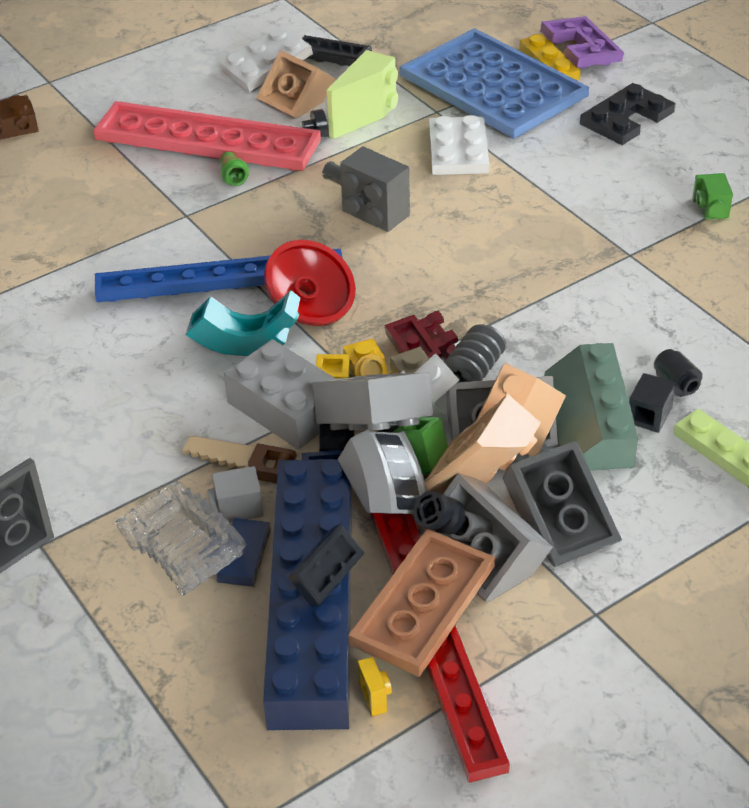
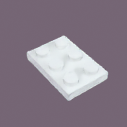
[219,25,313,92]
[429,115,489,175]

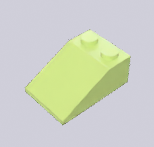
[326,50,398,139]

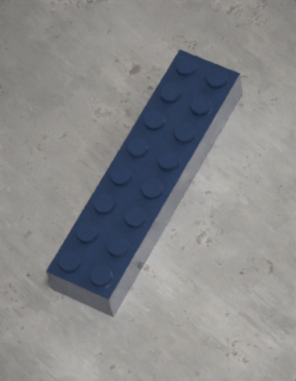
[263,459,352,730]

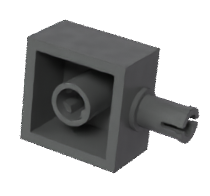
[322,146,410,232]

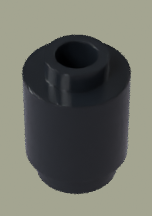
[654,349,703,397]

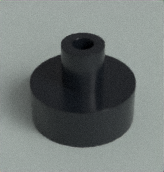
[302,109,328,137]

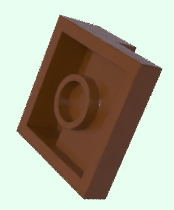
[0,95,39,139]

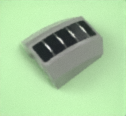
[338,429,427,514]

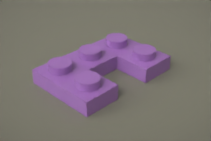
[540,16,624,68]

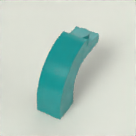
[185,290,300,356]

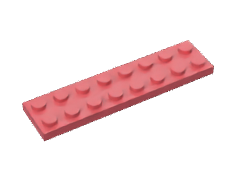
[93,101,321,171]

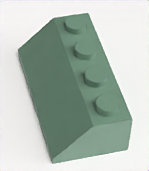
[544,343,638,470]

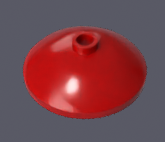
[264,240,356,326]

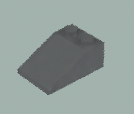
[502,440,622,567]
[0,458,54,573]

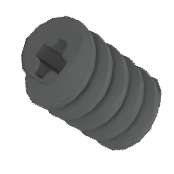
[444,324,507,383]

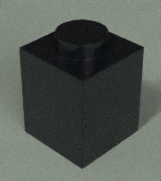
[629,373,676,433]

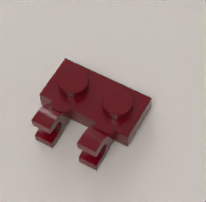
[385,310,458,359]

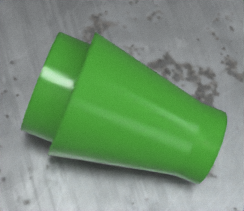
[220,152,249,186]

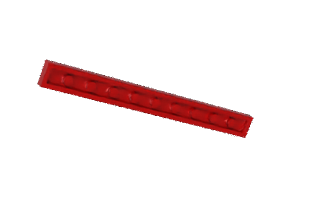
[370,513,510,783]

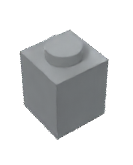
[207,466,264,524]

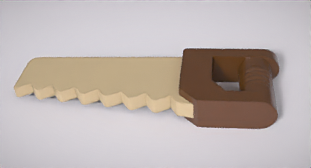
[182,436,297,483]

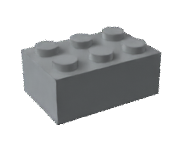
[224,339,336,450]
[312,372,433,430]

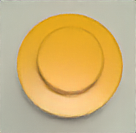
[354,354,387,377]

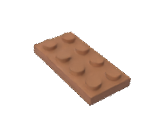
[349,529,495,677]

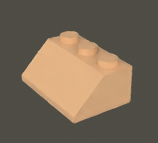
[425,394,541,492]

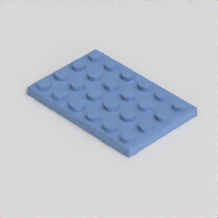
[400,28,589,139]

